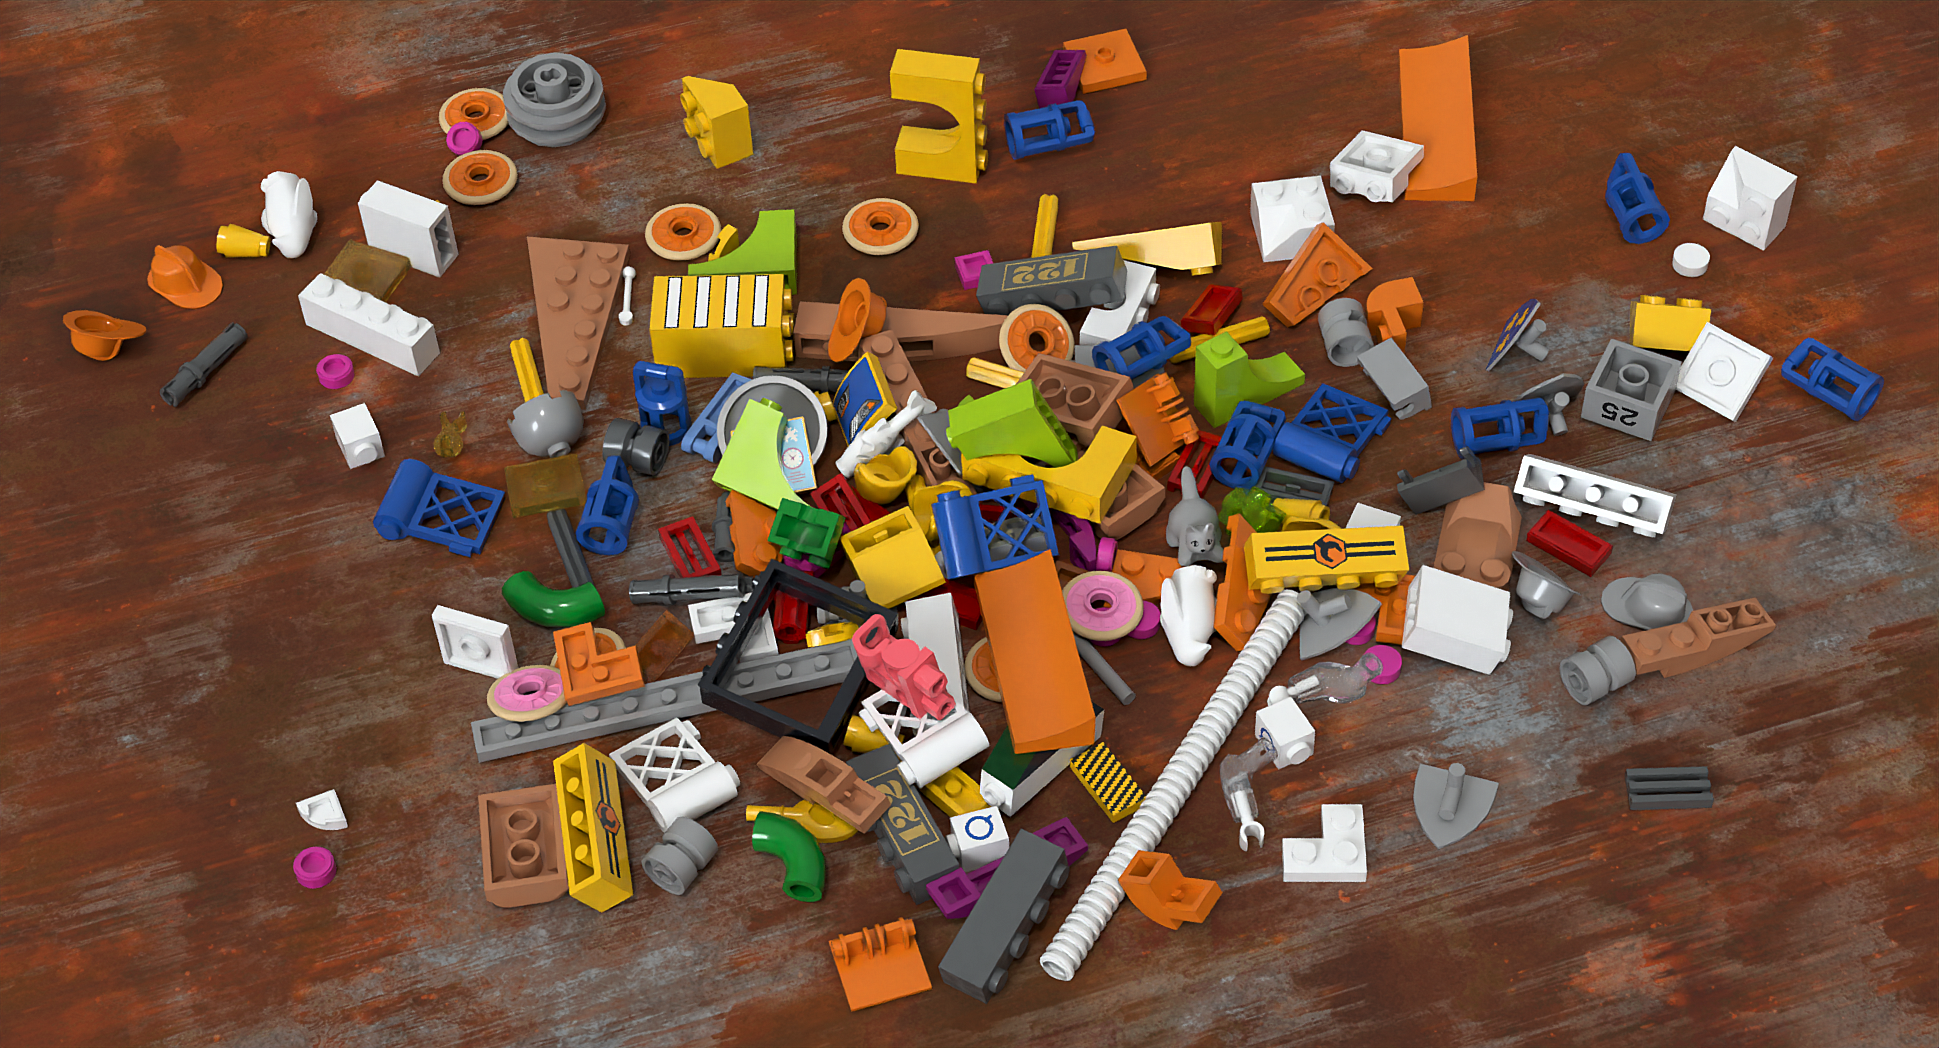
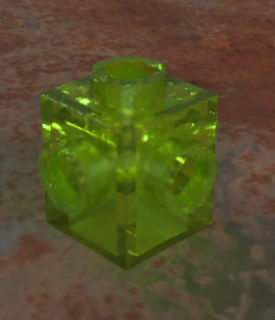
[1218,486,1286,536]

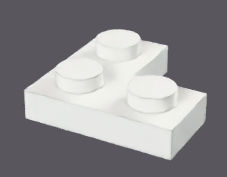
[688,592,779,663]
[1282,804,1367,882]

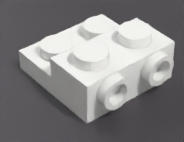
[1330,130,1424,203]

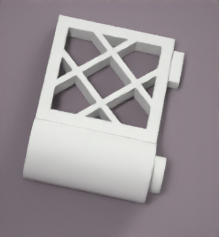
[859,685,990,788]
[609,717,740,833]

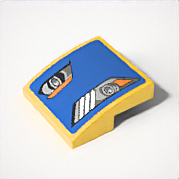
[832,351,898,446]

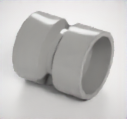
[1318,298,1374,367]
[1559,636,1636,705]
[641,817,718,895]

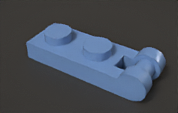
[681,372,752,463]

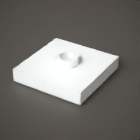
[1676,322,1773,422]
[432,605,518,679]

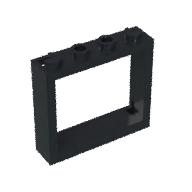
[698,559,898,755]

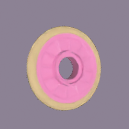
[1062,571,1144,641]
[487,665,567,722]

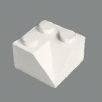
[1703,146,1797,250]
[1250,175,1335,262]

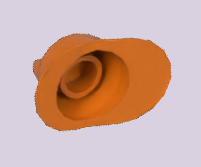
[147,245,223,309]
[828,278,887,363]
[63,310,146,361]

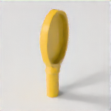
[746,799,858,843]

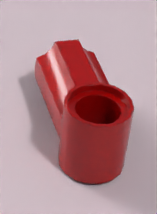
[773,571,815,644]

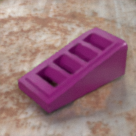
[1034,50,1087,108]

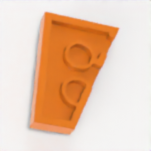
[1262,222,1373,327]
[1213,513,1272,652]

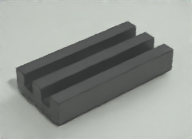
[1252,466,1334,506]
[1625,766,1714,810]

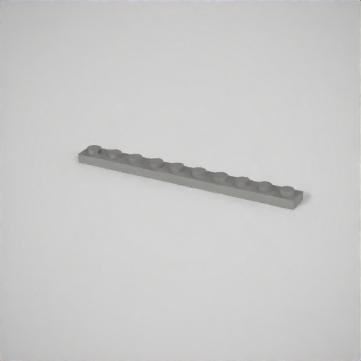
[471,639,857,763]

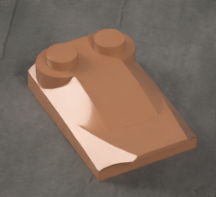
[1016,353,1134,446]
[1035,437,1165,540]
[1433,482,1522,591]
[478,784,569,908]

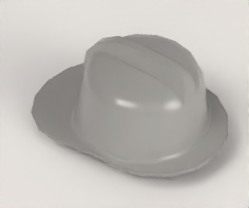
[1511,551,1581,619]
[1601,573,1693,630]

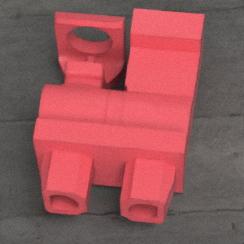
[852,614,956,720]

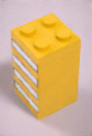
[649,274,795,378]

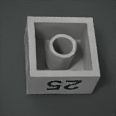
[1581,339,1682,441]

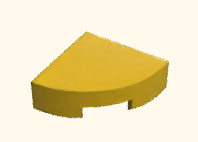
[708,224,740,261]
[805,621,859,647]

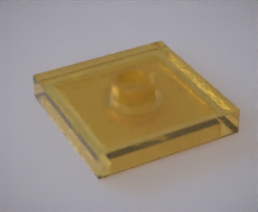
[323,240,412,303]
[504,454,586,518]

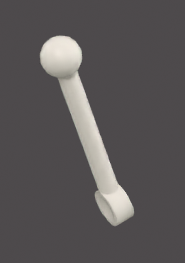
[619,266,636,326]

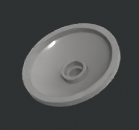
[717,376,828,466]

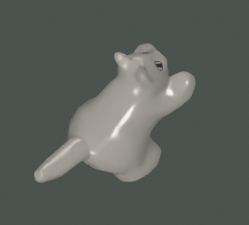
[1166,466,1224,566]

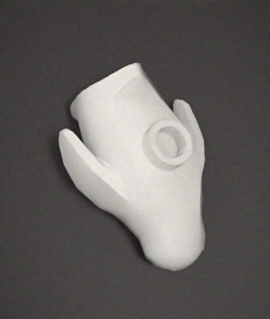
[260,171,317,258]
[1160,565,1217,666]

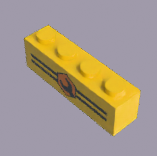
[1244,526,1409,594]
[553,743,633,913]

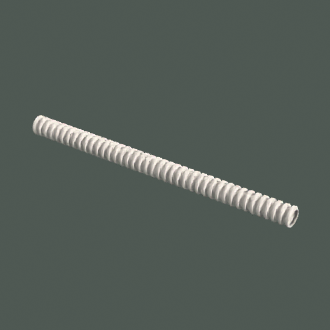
[1040,589,1307,981]

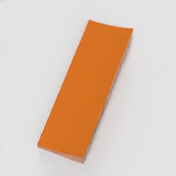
[1398,35,1477,201]
[974,549,1096,754]

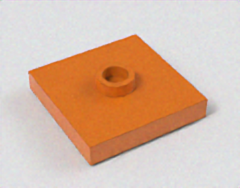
[1063,29,1147,94]

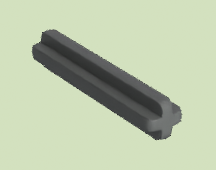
[547,507,594,588]

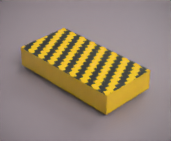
[1070,742,1146,823]

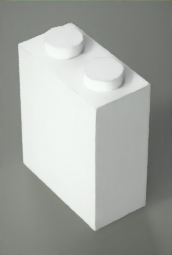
[358,180,459,278]
[1402,565,1513,675]

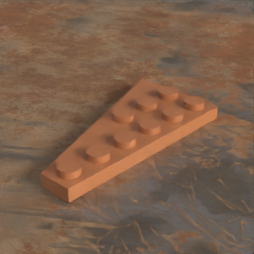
[527,236,630,410]

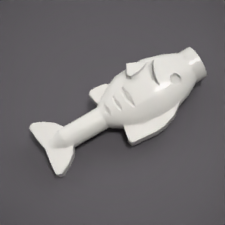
[835,390,937,479]

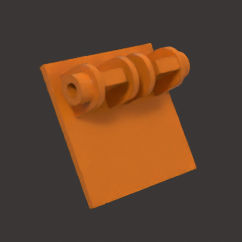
[1116,372,1199,467]
[829,917,932,1012]

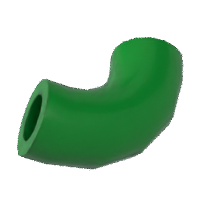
[502,571,605,627]
[752,811,826,902]

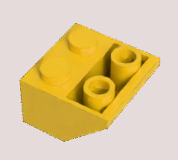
[680,76,754,169]
[1630,295,1711,351]
[840,506,946,609]

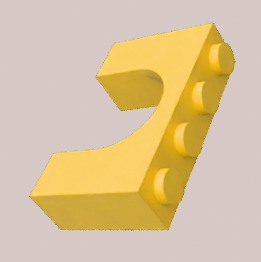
[890,49,988,184]
[961,426,1137,524]

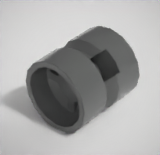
[602,418,669,476]

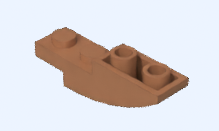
[1620,597,1776,678]
[757,736,891,834]

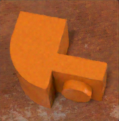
[1365,277,1424,354]
[1118,850,1223,930]

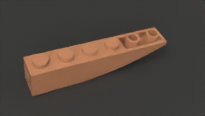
[793,301,1007,362]
[858,329,980,504]

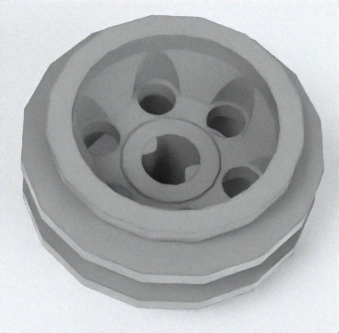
[503,52,606,147]

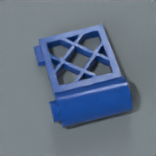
[1273,383,1392,483]
[373,459,505,557]
[931,474,1059,579]

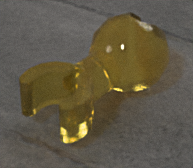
[434,411,467,458]

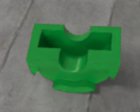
[767,498,846,569]

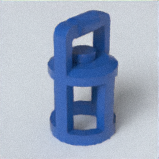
[1004,100,1095,160]
[1605,152,1670,244]
[1092,316,1191,380]
[1781,338,1884,421]
[633,361,692,446]
[1451,398,1549,459]
[1209,400,1286,490]
[576,455,639,556]

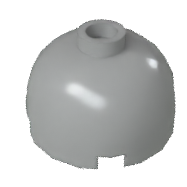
[507,390,584,459]

